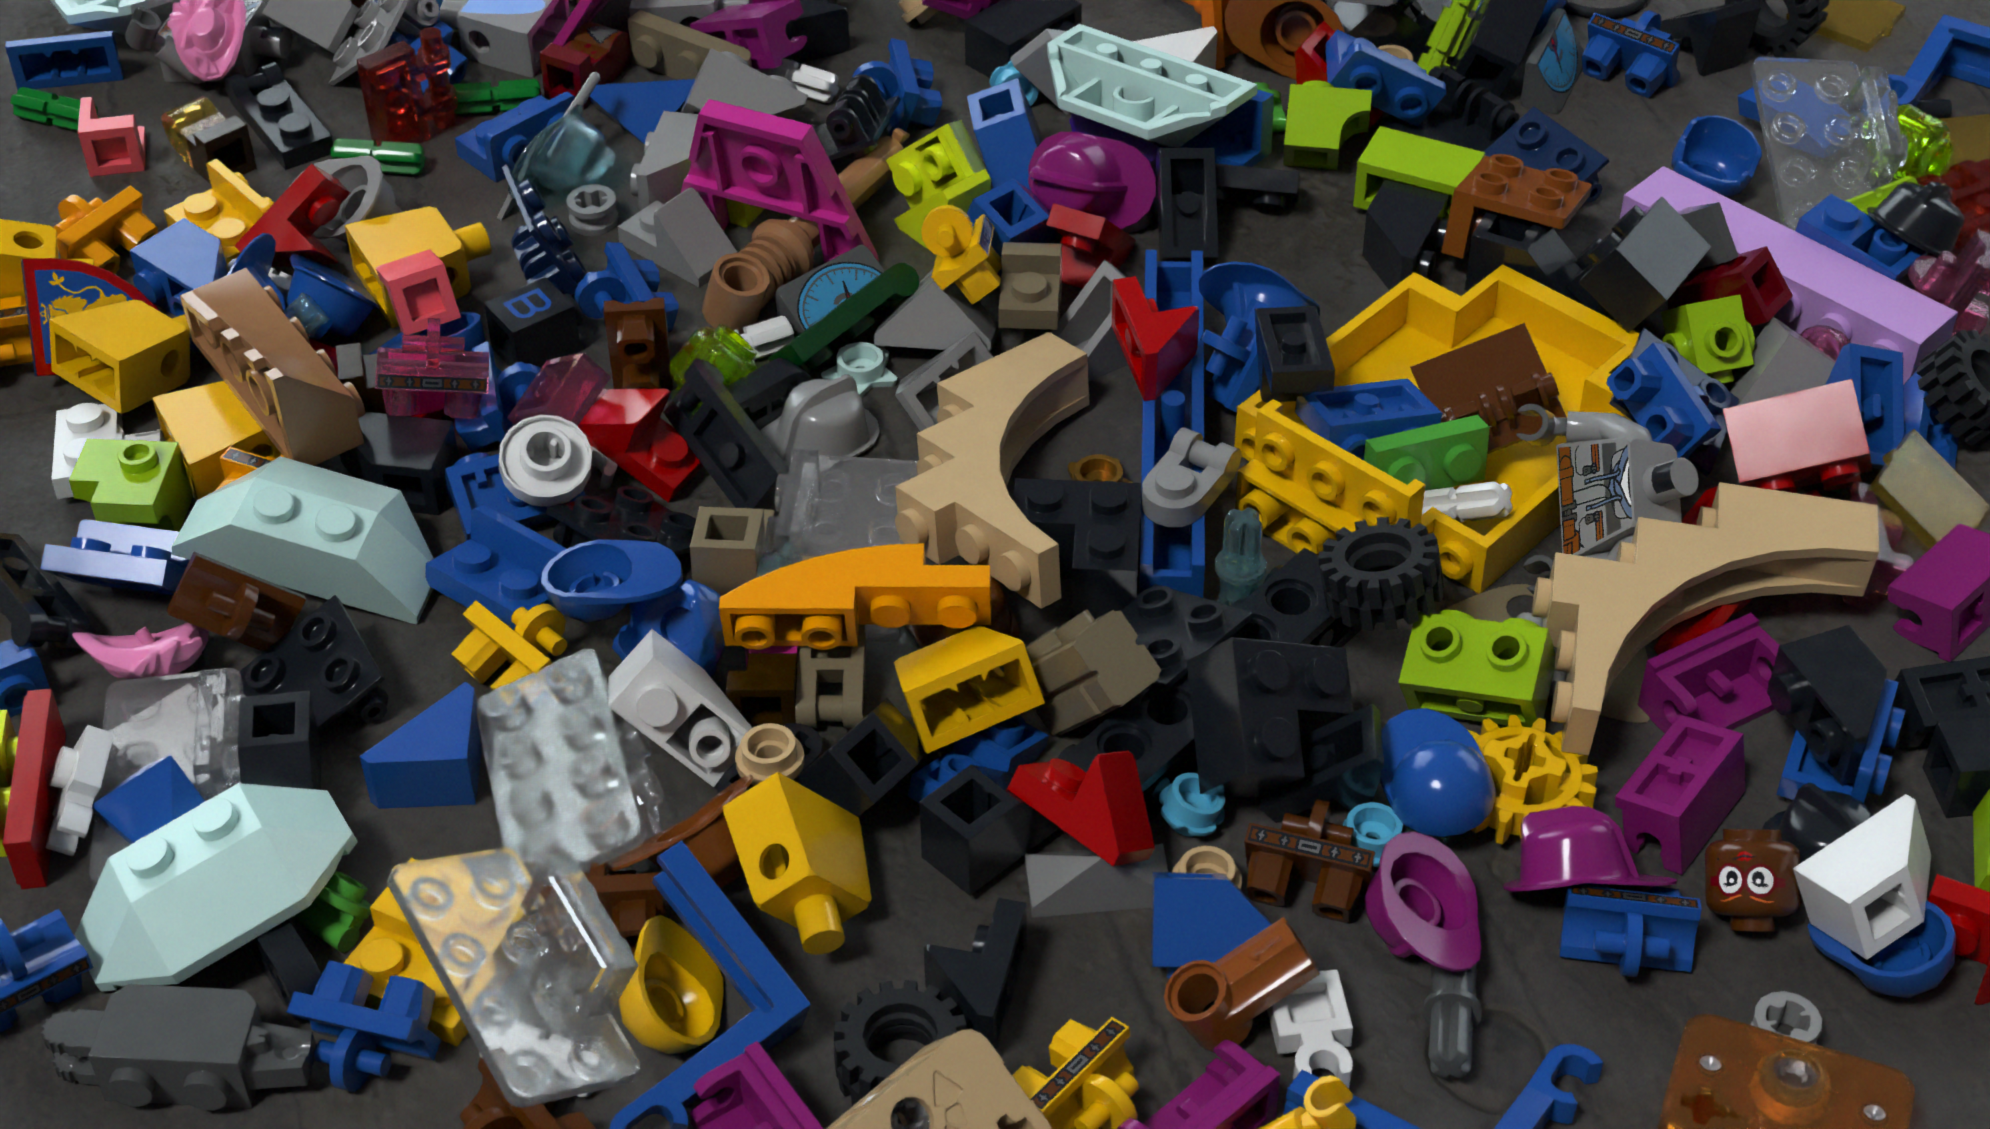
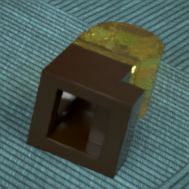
[161,96,257,184]

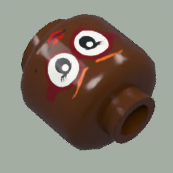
[1705,829,1800,931]

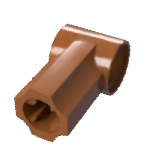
[1164,917,1320,1052]

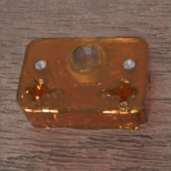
[1656,1013,1915,1129]

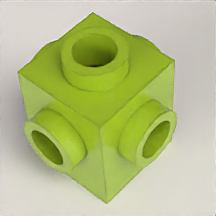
[1661,295,1755,384]

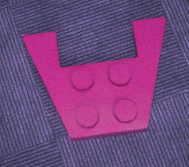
[681,99,879,263]

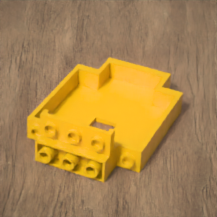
[1234,264,1640,594]

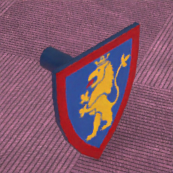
[21,258,161,377]

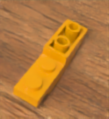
[719,543,992,650]

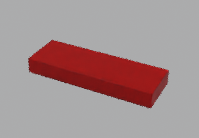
[3,689,66,889]

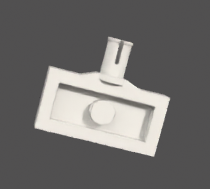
[52,403,164,499]

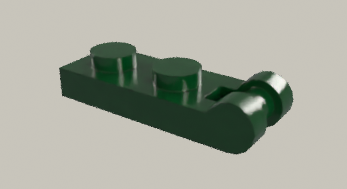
[768,263,920,373]

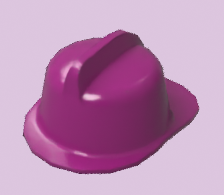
[1028,132,1156,229]
[1503,806,1677,891]
[1365,832,1481,972]

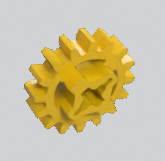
[1468,715,1598,845]

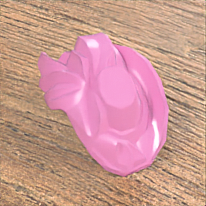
[167,0,246,82]
[72,622,209,681]

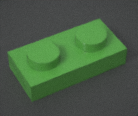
[1364,415,1490,490]

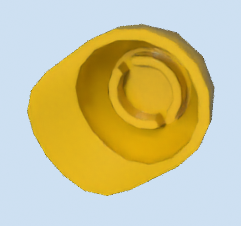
[617,915,724,1054]

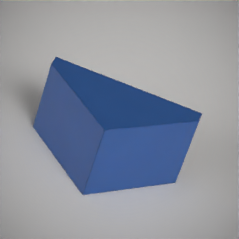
[1826,343,1905,472]
[360,682,483,809]

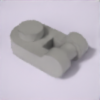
[1142,427,1242,527]

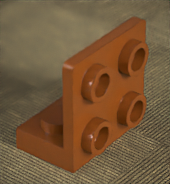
[1441,154,1592,259]

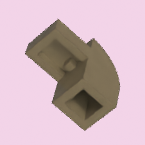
[998,242,1062,330]
[690,506,776,595]

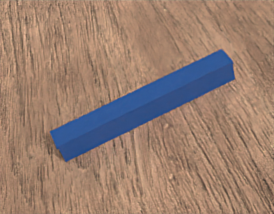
[1139,250,1205,598]

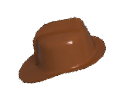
[1224,0,1344,80]
[607,775,753,888]

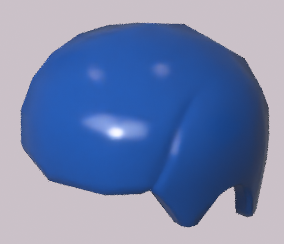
[1671,115,1762,198]

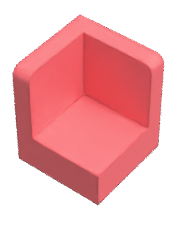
[78,97,147,177]
[376,249,461,336]

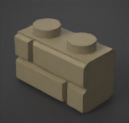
[1026,609,1161,736]

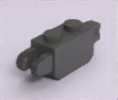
[41,984,316,1110]

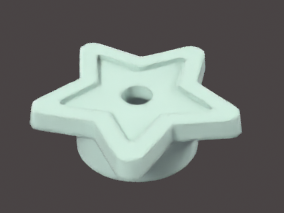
[821,342,897,398]

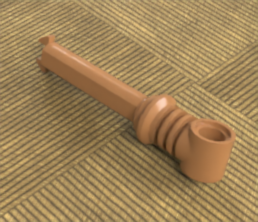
[702,128,910,334]

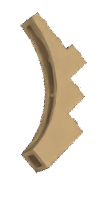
[895,332,1090,609]
[1532,482,1879,755]

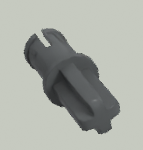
[1422,961,1482,1078]

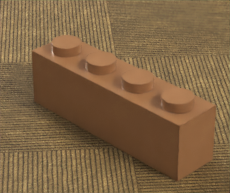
[180,268,365,466]

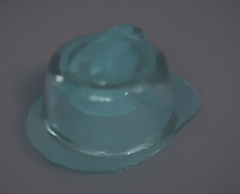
[508,104,616,199]

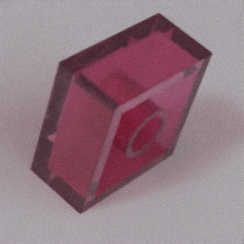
[507,352,611,427]

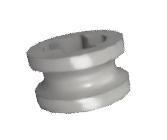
[566,184,619,236]
[1748,991,1822,1060]

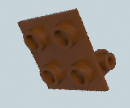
[1410,323,1567,454]

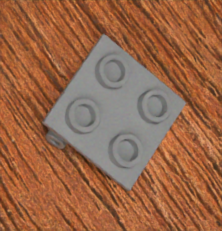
[329,0,439,86]

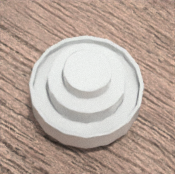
[499,415,592,507]

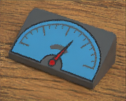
[1521,8,1584,114]
[775,244,884,337]

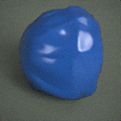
[612,579,725,677]

